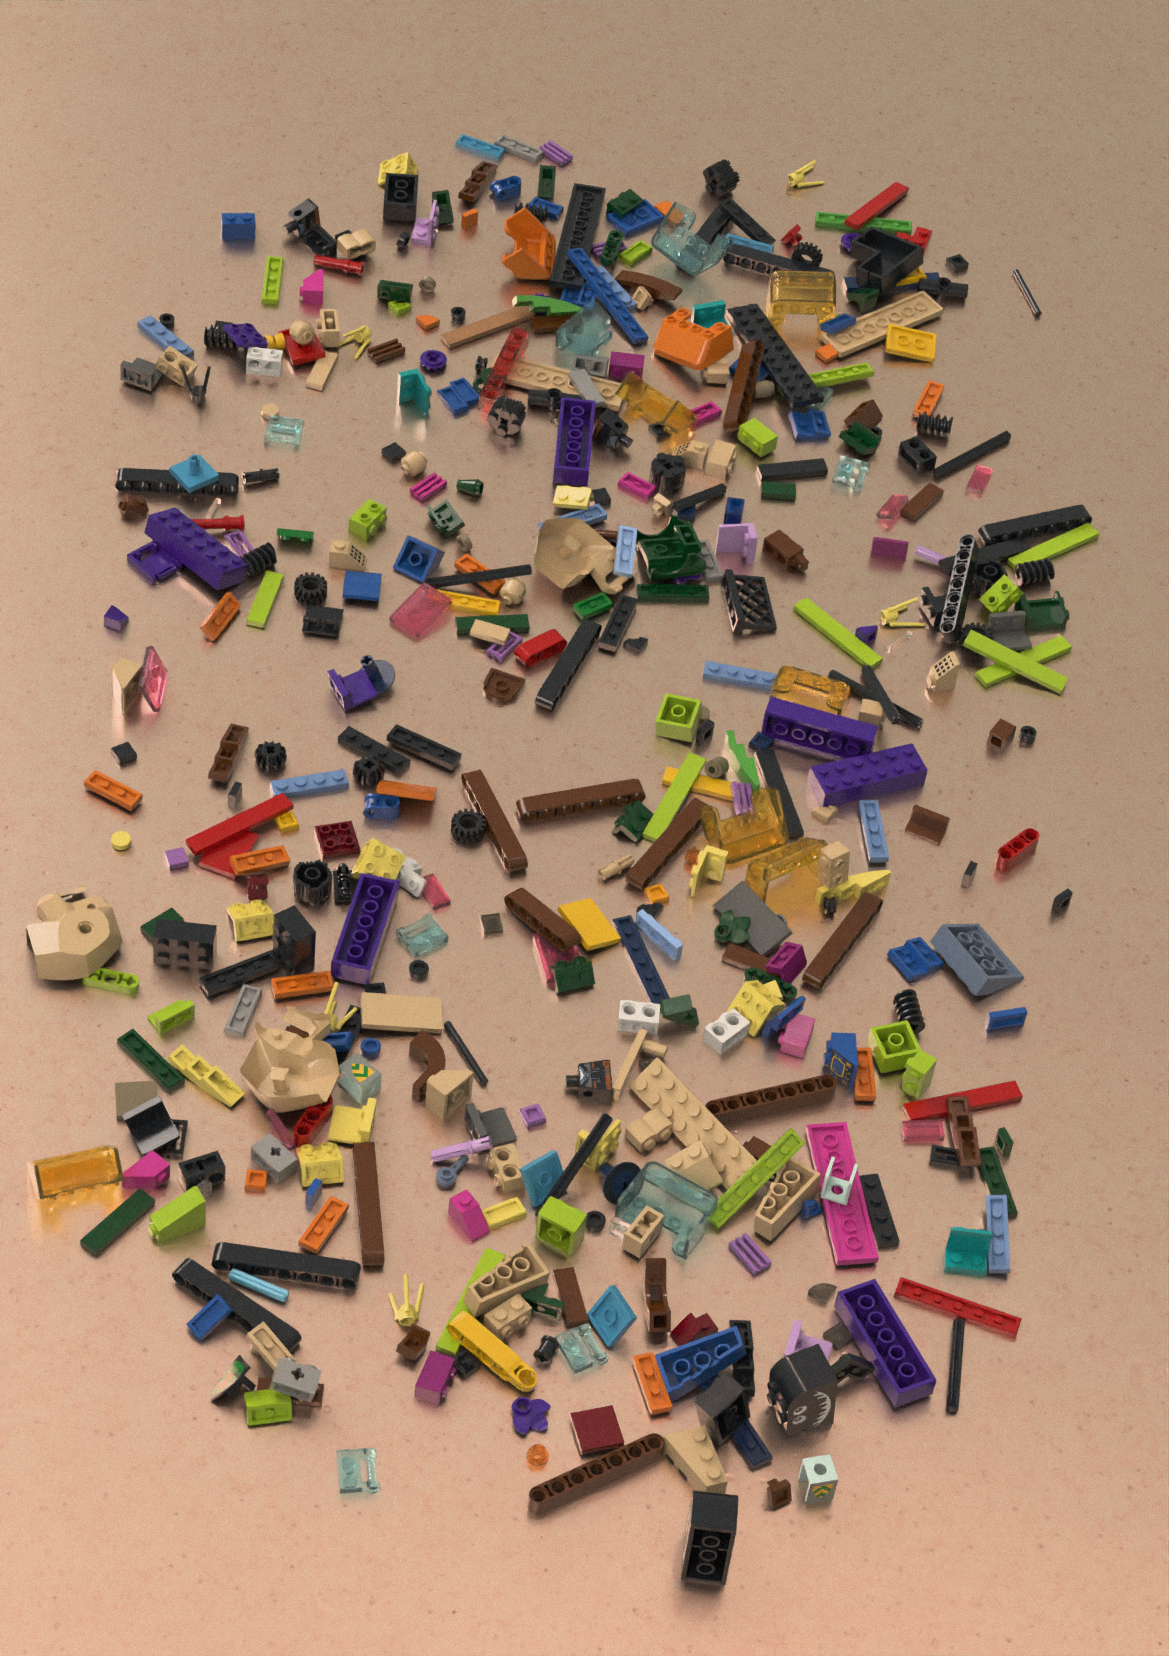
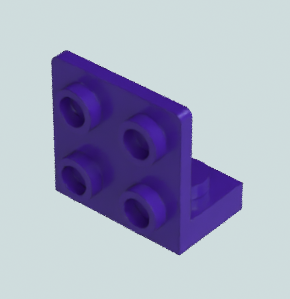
[223,323,268,350]
[327,669,378,711]

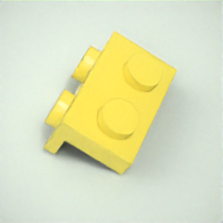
[553,485,594,510]

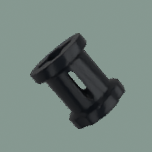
[533,1335,560,1364]

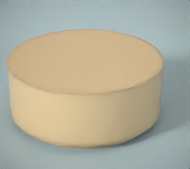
[262,403,279,420]

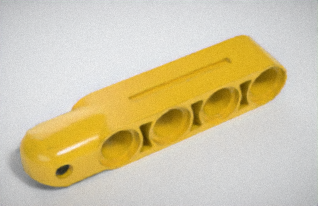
[447,1311,537,1392]

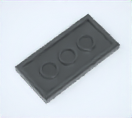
[713,880,793,956]

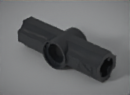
[917,277,968,299]
[528,388,580,411]

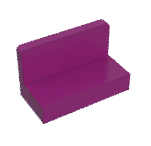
[871,537,909,559]
[765,942,807,984]

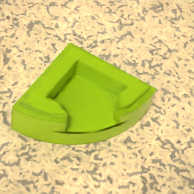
[388,301,412,316]

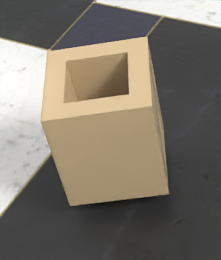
[858,699,886,729]

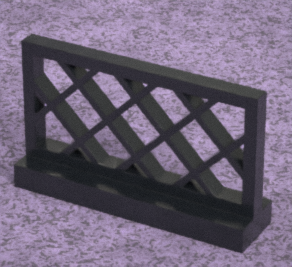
[721,569,777,633]

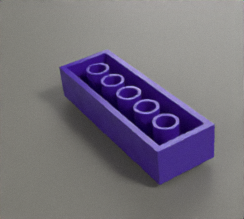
[553,397,596,486]
[144,507,248,590]
[761,697,879,760]
[807,743,928,807]
[331,873,399,984]
[834,1279,936,1408]

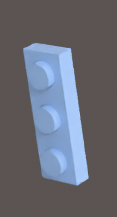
[613,525,637,578]
[635,909,683,961]

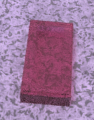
[966,465,993,495]
[876,494,909,520]
[422,873,451,911]
[266,1109,296,1151]
[901,1120,945,1141]

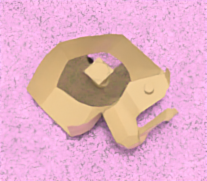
[534,518,637,595]
[26,886,123,980]
[240,1006,340,1113]

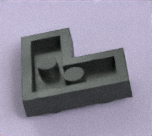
[831,1353,875,1384]

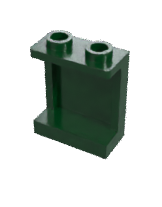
[1014,591,1070,632]

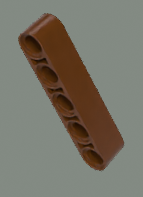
[504,888,581,952]

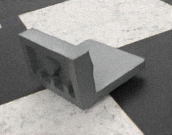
[120,358,165,391]
[988,610,1032,650]
[464,1103,517,1147]

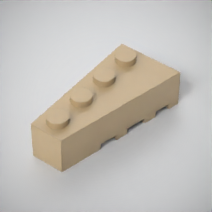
[754,1157,821,1241]
[463,1241,550,1318]

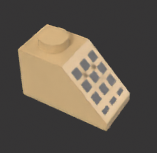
[672,440,709,470]
[329,539,367,572]
[927,652,960,693]

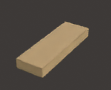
[306,351,338,391]

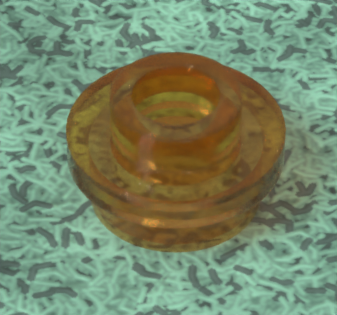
[685,846,700,866]
[527,1444,549,1466]

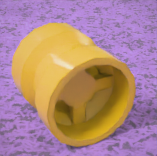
[264,333,285,350]

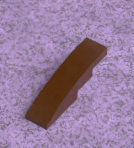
[458,161,498,202]
[615,270,683,300]
[208,723,249,783]
[946,1097,981,1166]

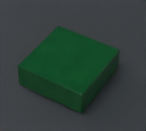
[995,1127,1014,1156]

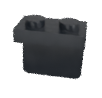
[918,586,965,627]
[122,1096,180,1156]

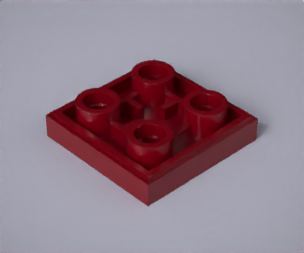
[314,821,360,859]
[570,1405,624,1455]

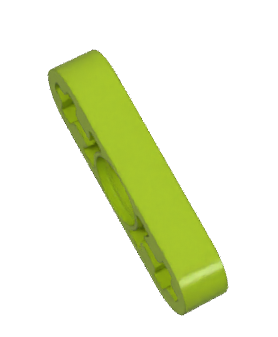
[82,967,139,994]

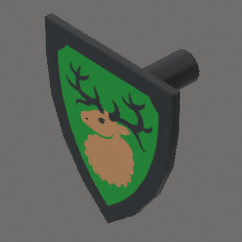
[210,1354,256,1400]

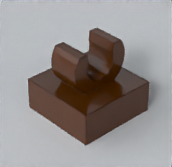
[767,1478,792,1509]

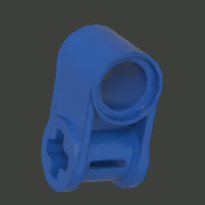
[489,176,521,202]
[363,793,400,820]

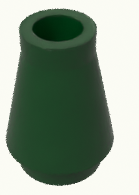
[456,479,484,496]

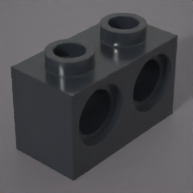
[898,436,937,476]
[178,1150,225,1192]

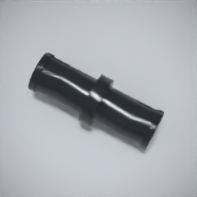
[242,468,280,484]

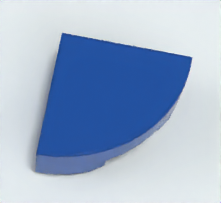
[801,1200,823,1219]

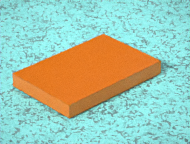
[376,780,437,801]

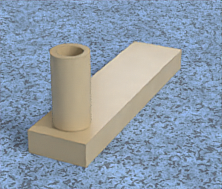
[611,1028,668,1102]
[246,1321,320,1403]

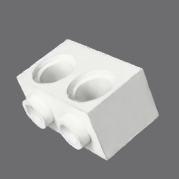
[246,347,283,377]
[617,1000,660,1035]
[703,1008,750,1055]

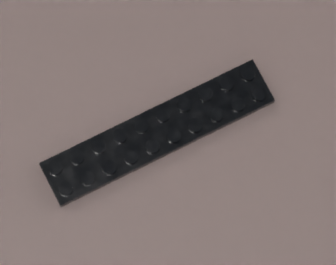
[549,183,606,291]
[726,303,824,408]

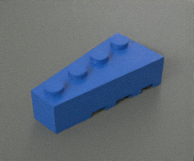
[655,1326,746,1403]

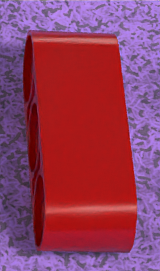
[514,629,567,667]
[994,828,1040,872]
[293,1095,333,1148]

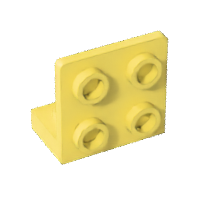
[378,152,418,185]
[350,838,406,880]
[689,845,728,897]
[227,899,274,942]
[726,980,786,1037]
[328,1098,377,1144]
[575,1119,622,1171]
[296,1142,344,1187]

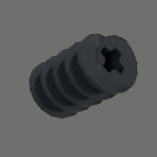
[514,202,548,224]
[204,324,239,349]
[916,411,953,437]
[240,542,277,576]
[1014,558,1055,586]
[893,989,925,1034]

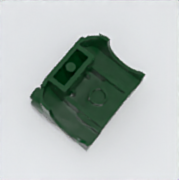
[636,515,706,582]

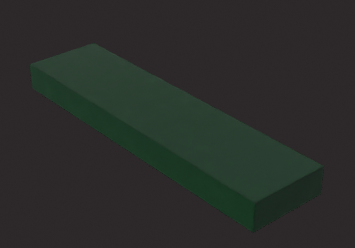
[636,584,710,602]
[455,614,530,634]
[117,1029,185,1093]
[978,1146,1018,1218]
[80,1188,155,1256]

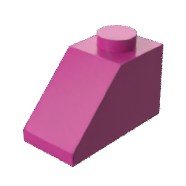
[299,269,323,304]
[121,1150,170,1189]
[448,1189,490,1242]

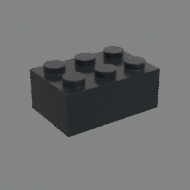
[383,173,419,221]
[272,905,316,976]
[153,919,217,969]
[695,1372,751,1446]

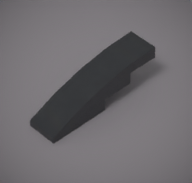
[729,1320,755,1397]

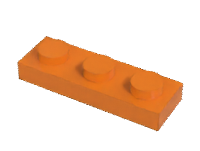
[912,380,945,417]
[454,554,506,595]
[199,592,241,641]
[84,770,143,811]
[229,845,291,876]
[271,970,334,999]
[854,1047,876,1101]
[298,1196,349,1254]
[632,1352,672,1415]

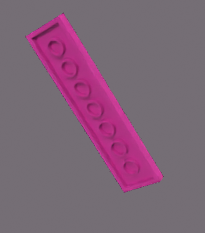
[805,1122,879,1266]

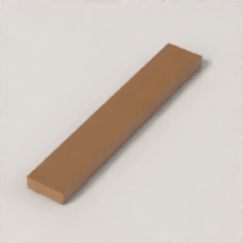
[440,306,535,349]

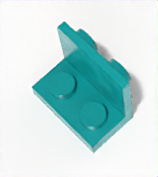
[691,300,733,337]
[397,368,432,416]
[944,1227,993,1276]

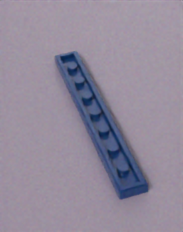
[566,247,649,344]

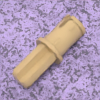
[598,854,634,881]

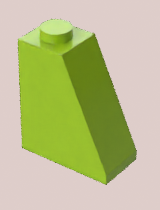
[148,1186,206,1244]

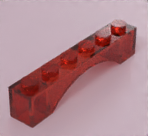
[478,326,529,412]

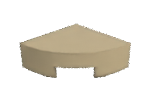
[811,805,838,823]

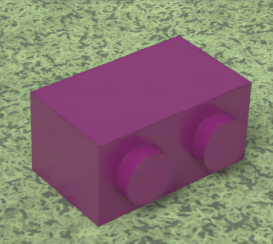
[608,351,645,381]
[414,1350,457,1405]

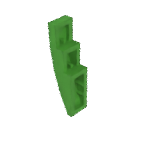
[512,295,583,317]
[724,730,760,798]

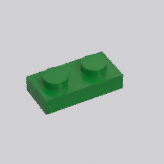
[277,528,314,542]
[573,592,613,621]

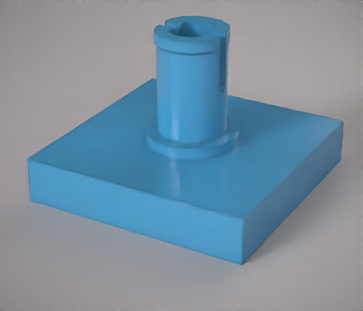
[170,454,219,493]
[519,1150,569,1207]
[587,1285,637,1347]

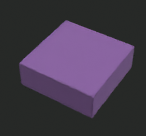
[164,847,189,869]
[519,1103,546,1129]

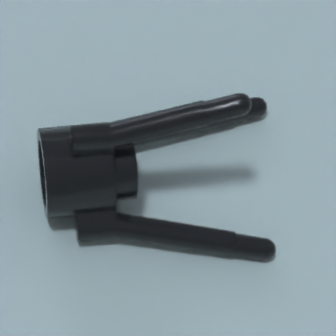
[181,366,211,404]

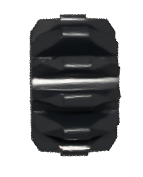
[254,740,287,772]
[352,755,385,787]

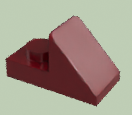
[244,874,269,900]
[670,1313,718,1347]

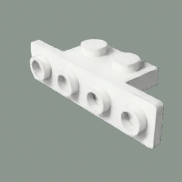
[366,841,427,897]

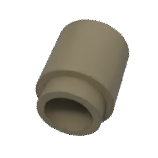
[753,380,775,399]
[705,756,729,779]

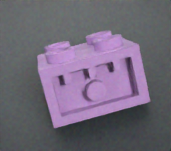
[411,200,439,246]
[715,523,758,564]
[784,1320,832,1360]

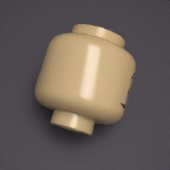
[289,320,315,345]
[401,450,428,477]
[500,578,526,605]

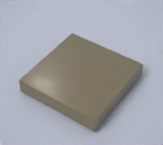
[115,1081,157,1120]

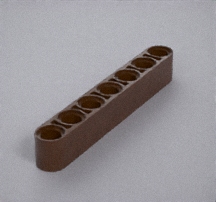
[723,339,764,434]
[461,769,528,873]
[515,779,646,823]
[626,798,712,891]
[802,891,883,990]
[705,1074,837,1125]
[353,1142,385,1266]
[527,1433,664,1515]

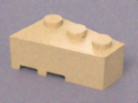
[663,1426,728,1494]

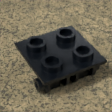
[302,605,344,636]
[332,863,359,902]

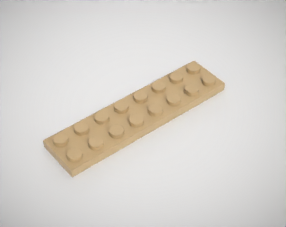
[820,291,944,358]
[491,353,628,412]
[629,1057,757,1190]

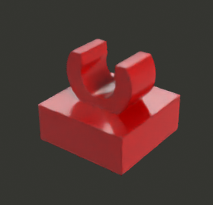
[781,224,803,247]

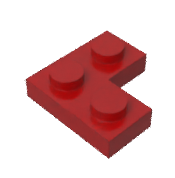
[896,227,933,255]

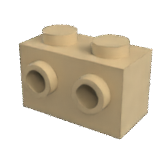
[316,309,340,347]
[817,841,850,889]
[483,1293,532,1340]

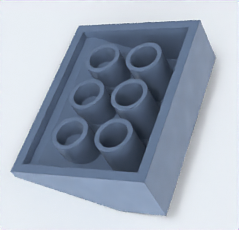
[930,923,1024,996]

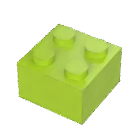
[655,693,702,742]
[867,1020,921,1073]
[535,1196,587,1256]

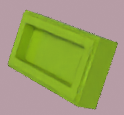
[619,240,653,266]

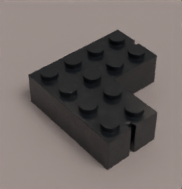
[851,226,923,295]

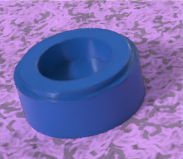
[360,1038,381,1058]

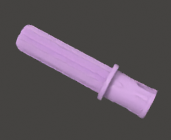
[915,545,947,564]
[431,1136,493,1162]

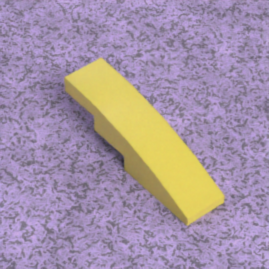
[815,870,891,906]
[167,1044,245,1107]

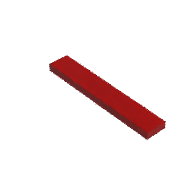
[844,182,909,230]
[185,793,294,856]
[902,1080,1023,1124]
[894,1277,1022,1339]

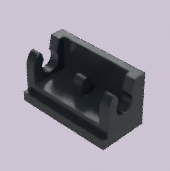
[303,224,337,257]

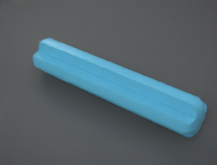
[229,1268,289,1302]

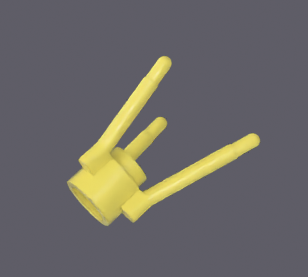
[788,160,824,188]
[339,325,372,360]
[881,597,926,627]
[325,982,357,1033]
[389,1274,424,1326]

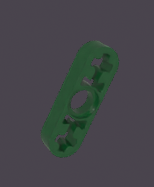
[600,230,624,266]
[743,967,797,1004]

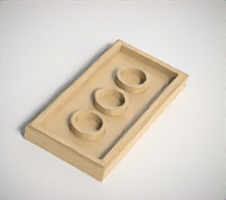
[360,992,443,1034]

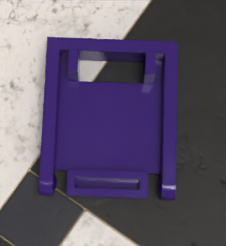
[127,540,183,584]

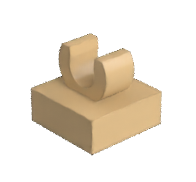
[632,286,654,310]
[652,493,674,517]

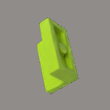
[148,999,195,1035]
[244,1389,292,1426]

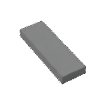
[494,134,544,164]
[568,369,605,408]
[700,539,724,583]
[224,984,262,1038]

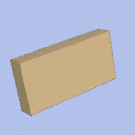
[470,619,510,645]

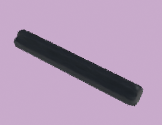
[672,483,727,512]

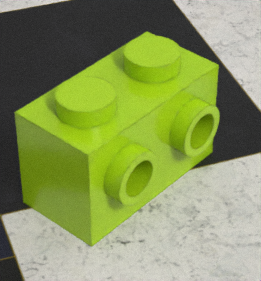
[738,417,778,457]
[348,499,387,540]
[979,574,1024,613]
[901,1050,937,1099]

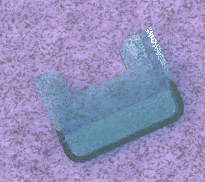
[651,202,733,276]
[556,298,612,356]
[614,1161,718,1260]

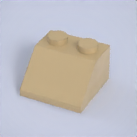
[111,657,142,715]
[425,1070,474,1120]
[664,1140,724,1202]

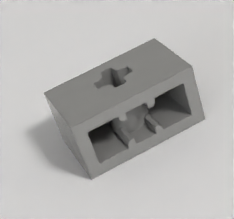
[571,351,609,377]
[251,1133,298,1184]
[269,1358,322,1402]

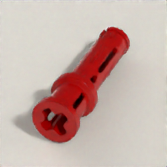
[313,254,365,276]
[191,515,245,531]

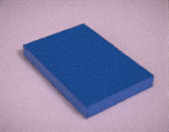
[606,199,665,237]

